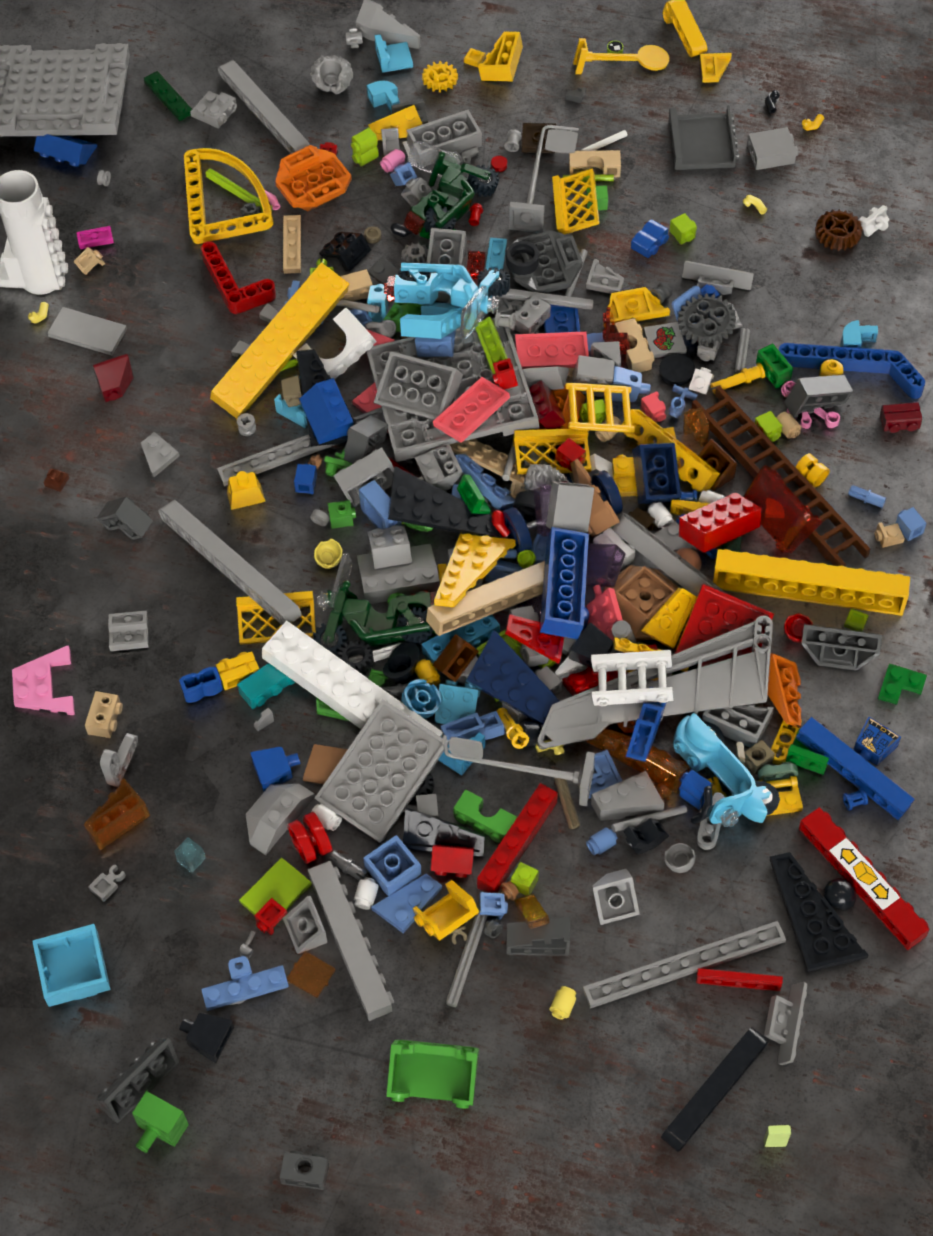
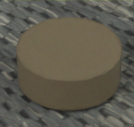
[364,226,381,244]

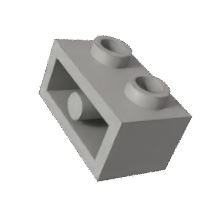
[514,295,551,334]

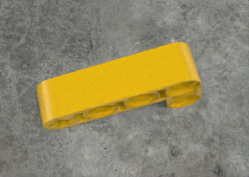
[662,0,707,58]

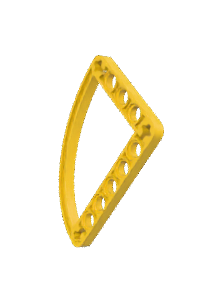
[184,148,274,244]

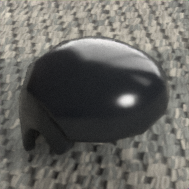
[824,878,856,911]

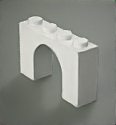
[293,308,377,380]

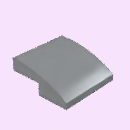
[108,610,149,651]

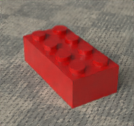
[679,492,762,553]

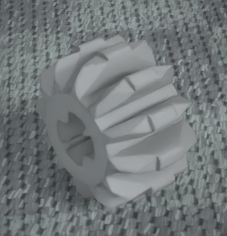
[401,242,428,263]

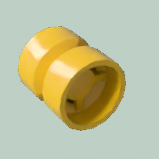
[795,453,830,488]

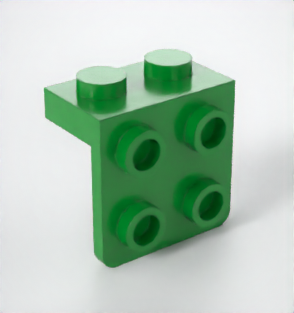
[786,728,829,775]

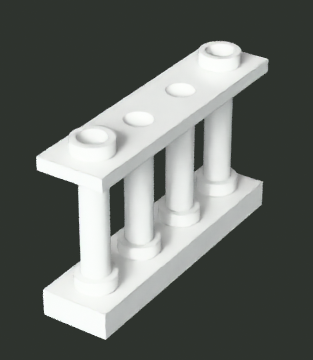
[591,650,674,706]

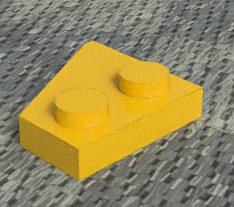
[700,53,732,83]

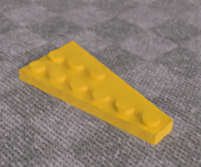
[434,533,516,607]

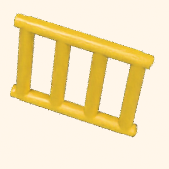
[565,383,635,433]

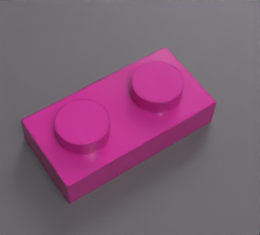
[76,226,114,250]

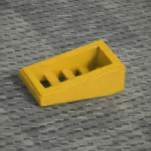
[670,500,709,516]

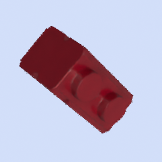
[880,402,922,433]

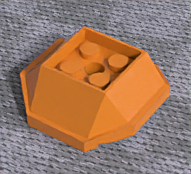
[275,145,352,211]

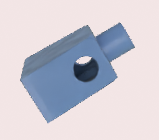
[611,366,651,402]

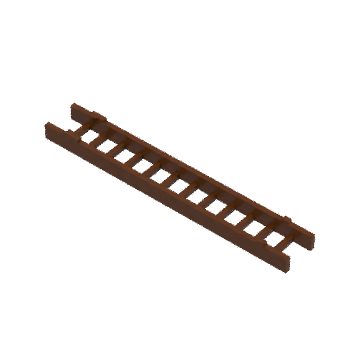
[691,385,871,567]

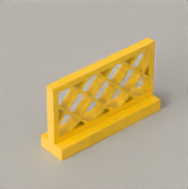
[552,168,600,235]
[513,429,591,475]
[236,591,316,645]

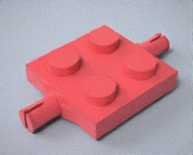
[585,585,623,641]

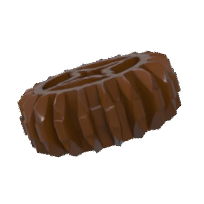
[815,209,862,251]

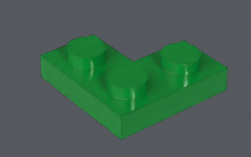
[878,663,927,705]

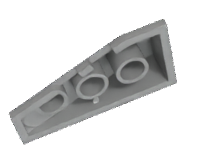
[356,0,421,49]

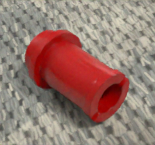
[468,203,483,226]

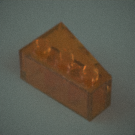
[84,778,150,850]

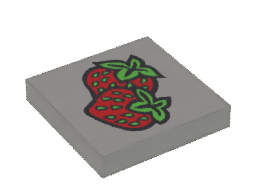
[643,322,686,358]

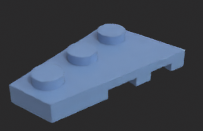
[371,874,442,934]

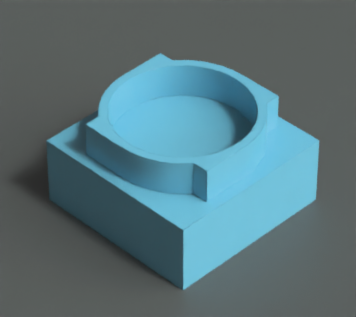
[32,924,111,1007]

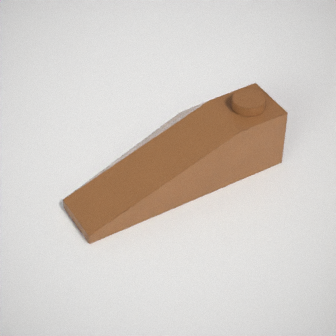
[570,459,620,537]

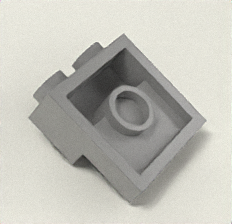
[191,91,237,129]

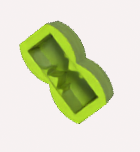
[351,128,379,167]

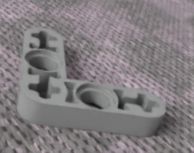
[100,733,138,787]

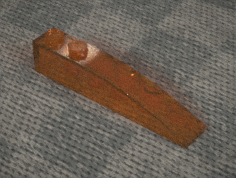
[585,729,690,794]

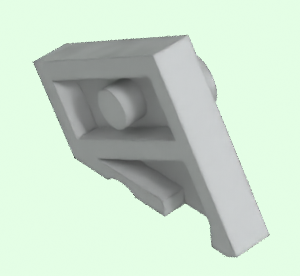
[586,259,624,294]

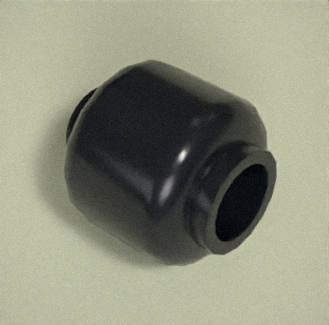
[517,721,542,747]

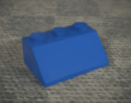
[34,134,97,167]
[299,378,354,444]

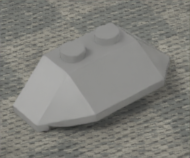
[246,783,315,855]

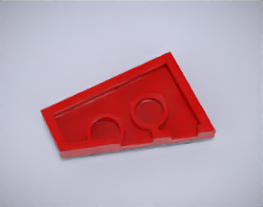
[505,614,564,664]

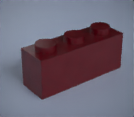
[529,380,566,429]

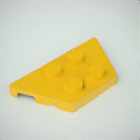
[603,287,670,327]

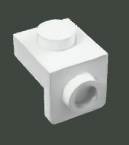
[689,367,714,395]

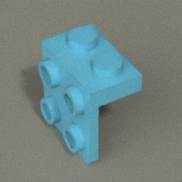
[435,680,481,724]

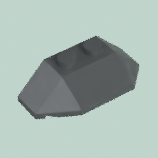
[801,625,883,670]

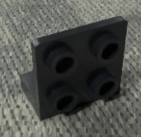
[319,232,371,271]

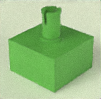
[132,1091,189,1153]

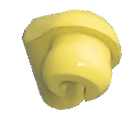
[743,195,767,214]
[28,302,49,324]

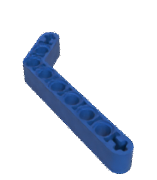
[779,343,925,399]

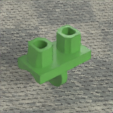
[324,450,352,477]

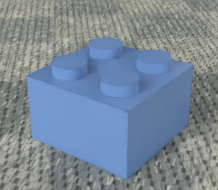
[363,835,422,896]

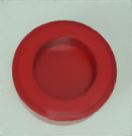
[491,156,507,172]

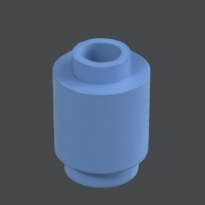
[586,827,618,855]

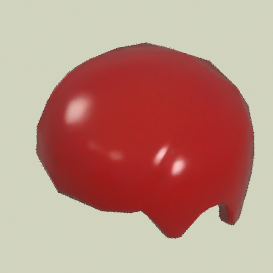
[784,613,813,642]

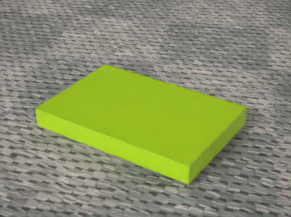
[239,857,312,915]

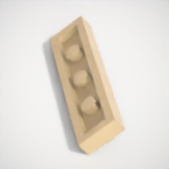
[283,215,301,274]

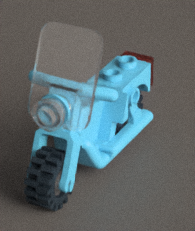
[384,263,510,339]

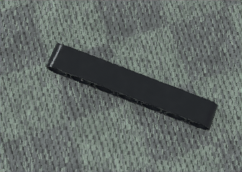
[661,1027,769,1152]

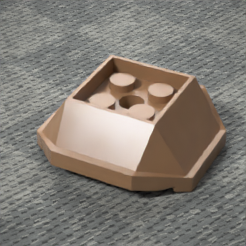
[604,565,679,642]

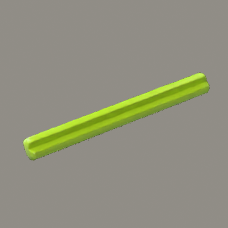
[205,168,273,212]

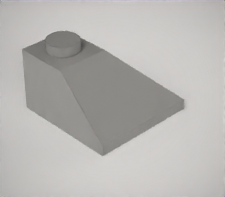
[592,869,640,925]

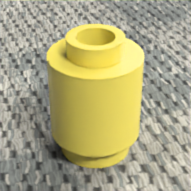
[549,986,576,1020]

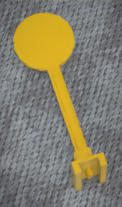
[573,38,669,74]

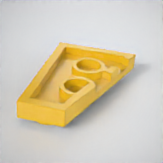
[641,588,697,649]

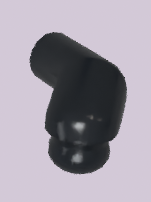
[391,223,417,237]

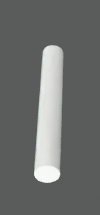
[581,130,627,151]

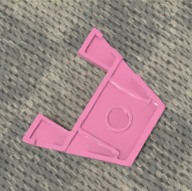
[12,646,75,715]

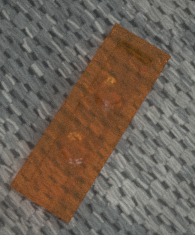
[514,894,550,929]

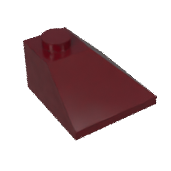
[93,354,134,403]

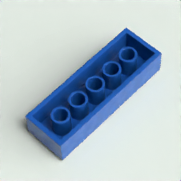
[540,527,589,639]

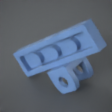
[201,956,289,1011]

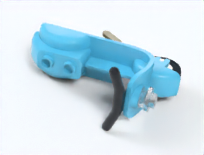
[673,713,780,827]

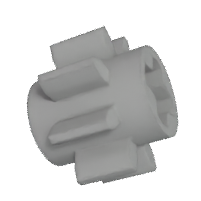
[346,28,363,48]

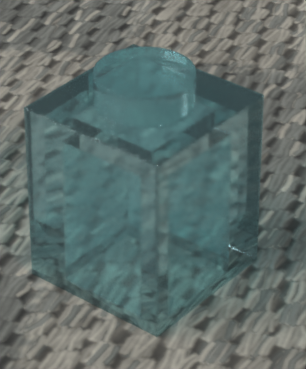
[174,837,206,873]

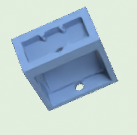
[359,480,401,529]

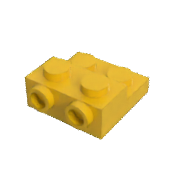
[612,455,638,497]

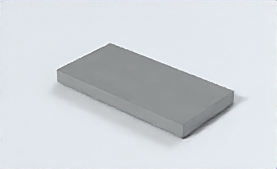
[48,307,127,356]

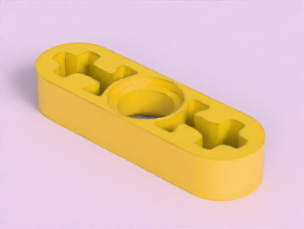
[771,719,802,765]

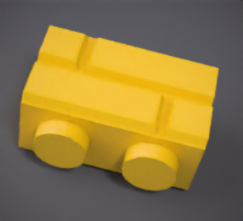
[215,651,259,690]

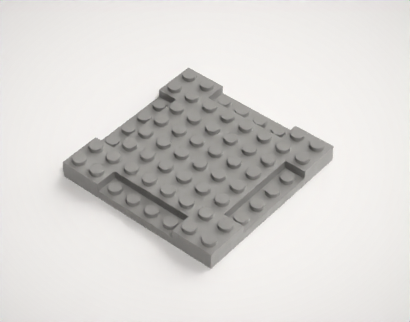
[0,43,130,136]
[367,317,539,462]

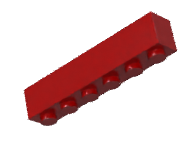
[477,783,558,893]

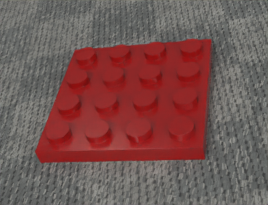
[674,584,774,667]

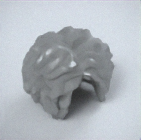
[310,55,353,94]
[524,464,570,501]

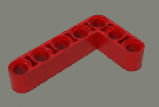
[201,242,276,314]

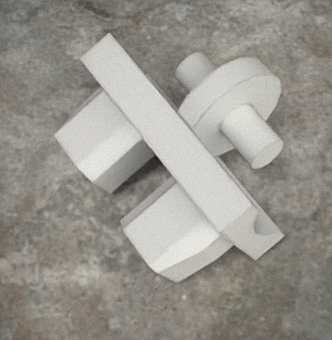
[858,205,889,237]

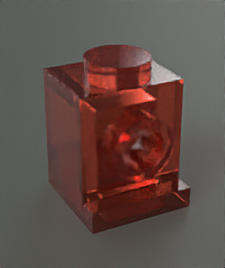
[467,251,486,279]

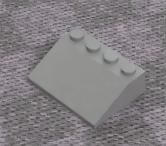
[373,351,463,420]
[357,544,440,604]

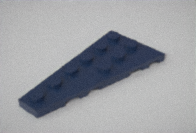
[466,630,560,725]

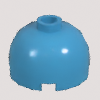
[401,679,442,719]

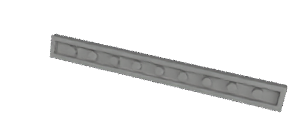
[217,407,386,486]
[583,921,786,1009]

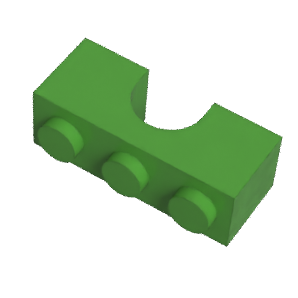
[453,790,517,843]

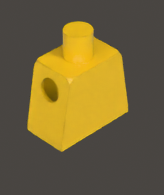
[227,471,265,510]

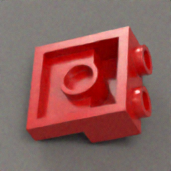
[562,667,612,696]

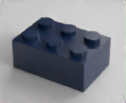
[632,443,681,504]

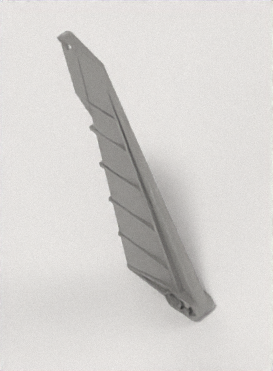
[538,616,773,750]

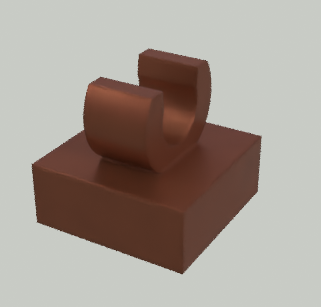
[43,468,69,492]

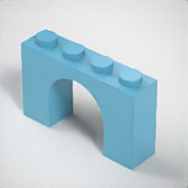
[400,302,468,339]

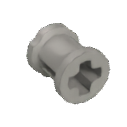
[504,129,522,152]
[495,312,516,329]

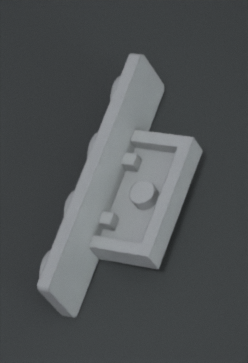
[682,261,754,295]
[764,982,808,1065]

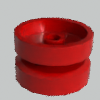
[287,812,333,864]

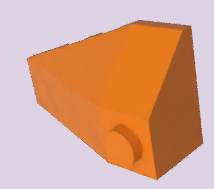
[767,653,801,728]

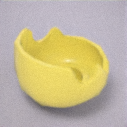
[314,539,343,569]

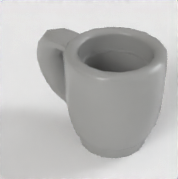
[365,320,396,338]

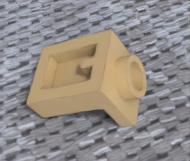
[73,247,105,275]
[875,522,904,548]

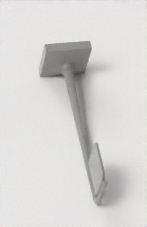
[509,125,579,233]
[443,735,595,806]

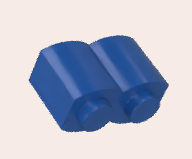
[631,219,669,258]
[179,667,223,703]
[678,769,712,811]

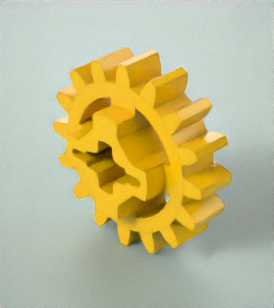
[422,61,458,93]

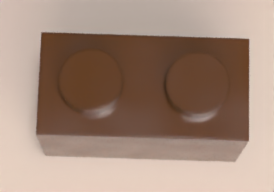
[432,634,479,683]

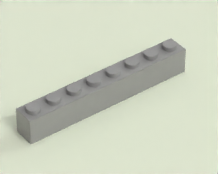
[308,861,394,1021]

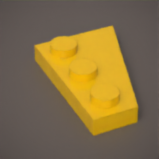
[368,105,423,141]

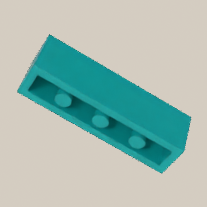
[237,663,295,710]

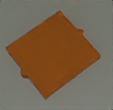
[287,951,336,998]

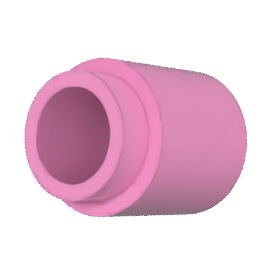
[380,149,405,173]

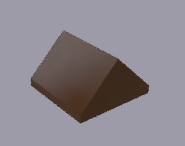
[694,439,737,491]

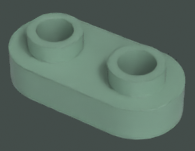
[757,762,799,782]

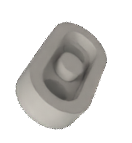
[697,817,721,850]

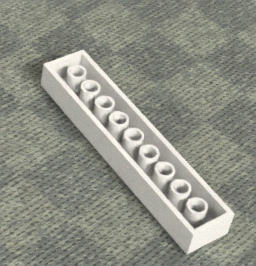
[262,621,443,738]

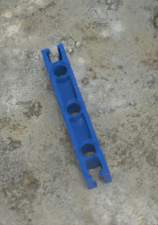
[796,717,915,820]

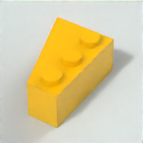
[478,31,523,82]

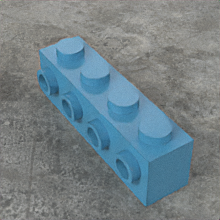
[422,615,500,663]

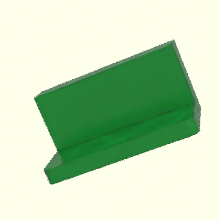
[457,475,491,514]

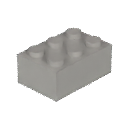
[334,447,394,507]

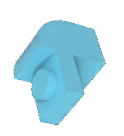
[367,81,400,113]
[840,320,878,348]

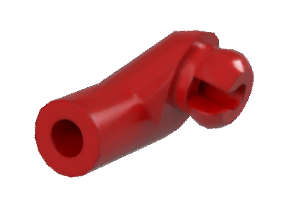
[491,510,510,538]

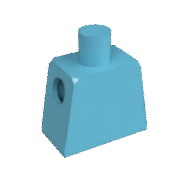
[367,284,389,323]

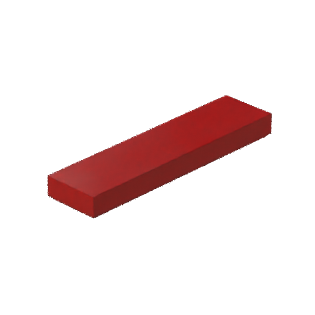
[696,968,783,991]

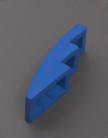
[626,687,667,762]

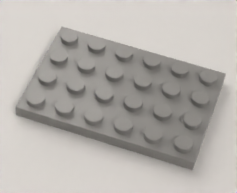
[314,699,449,844]

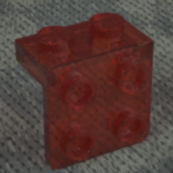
[603,307,632,354]

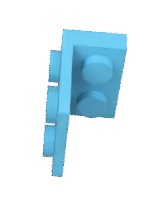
[374,34,413,73]

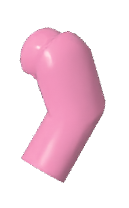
[258,190,280,210]

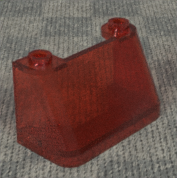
[743,465,823,553]

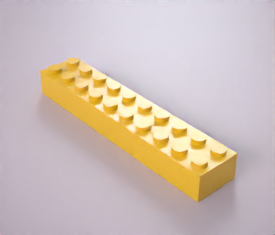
[210,262,349,419]
[713,549,910,616]

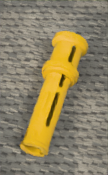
[710,363,765,394]
[497,707,529,749]

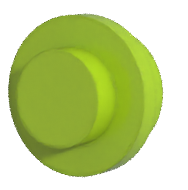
[517,550,536,569]

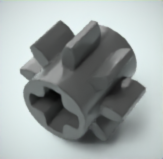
[240,203,261,224]

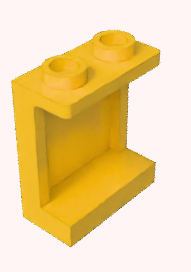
[412,880,479,941]

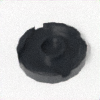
[659,354,695,386]

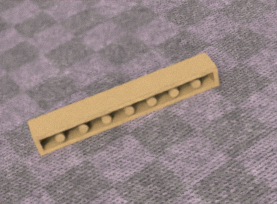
[426,560,545,636]

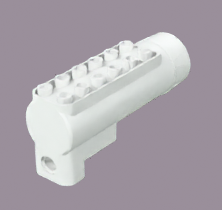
[0,170,68,295]

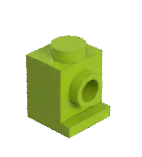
[579,399,606,424]

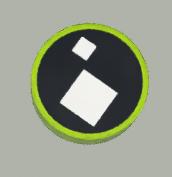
[607,41,623,54]

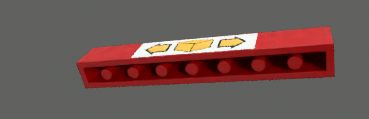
[799,807,930,950]

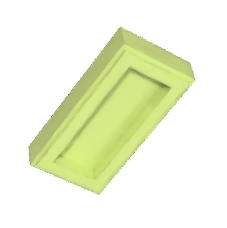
[764,1125,791,1147]

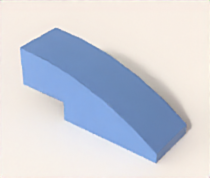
[440,711,505,740]

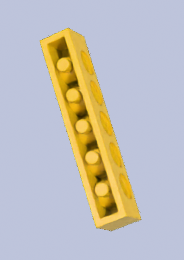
[621,409,720,492]

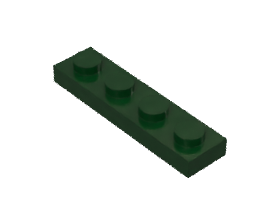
[144,71,193,121]

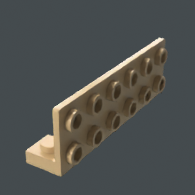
[432,438,526,499]

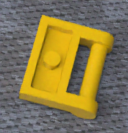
[758,776,803,816]

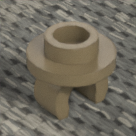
[448,925,467,945]

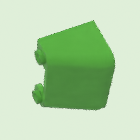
[386,1040,479,1108]

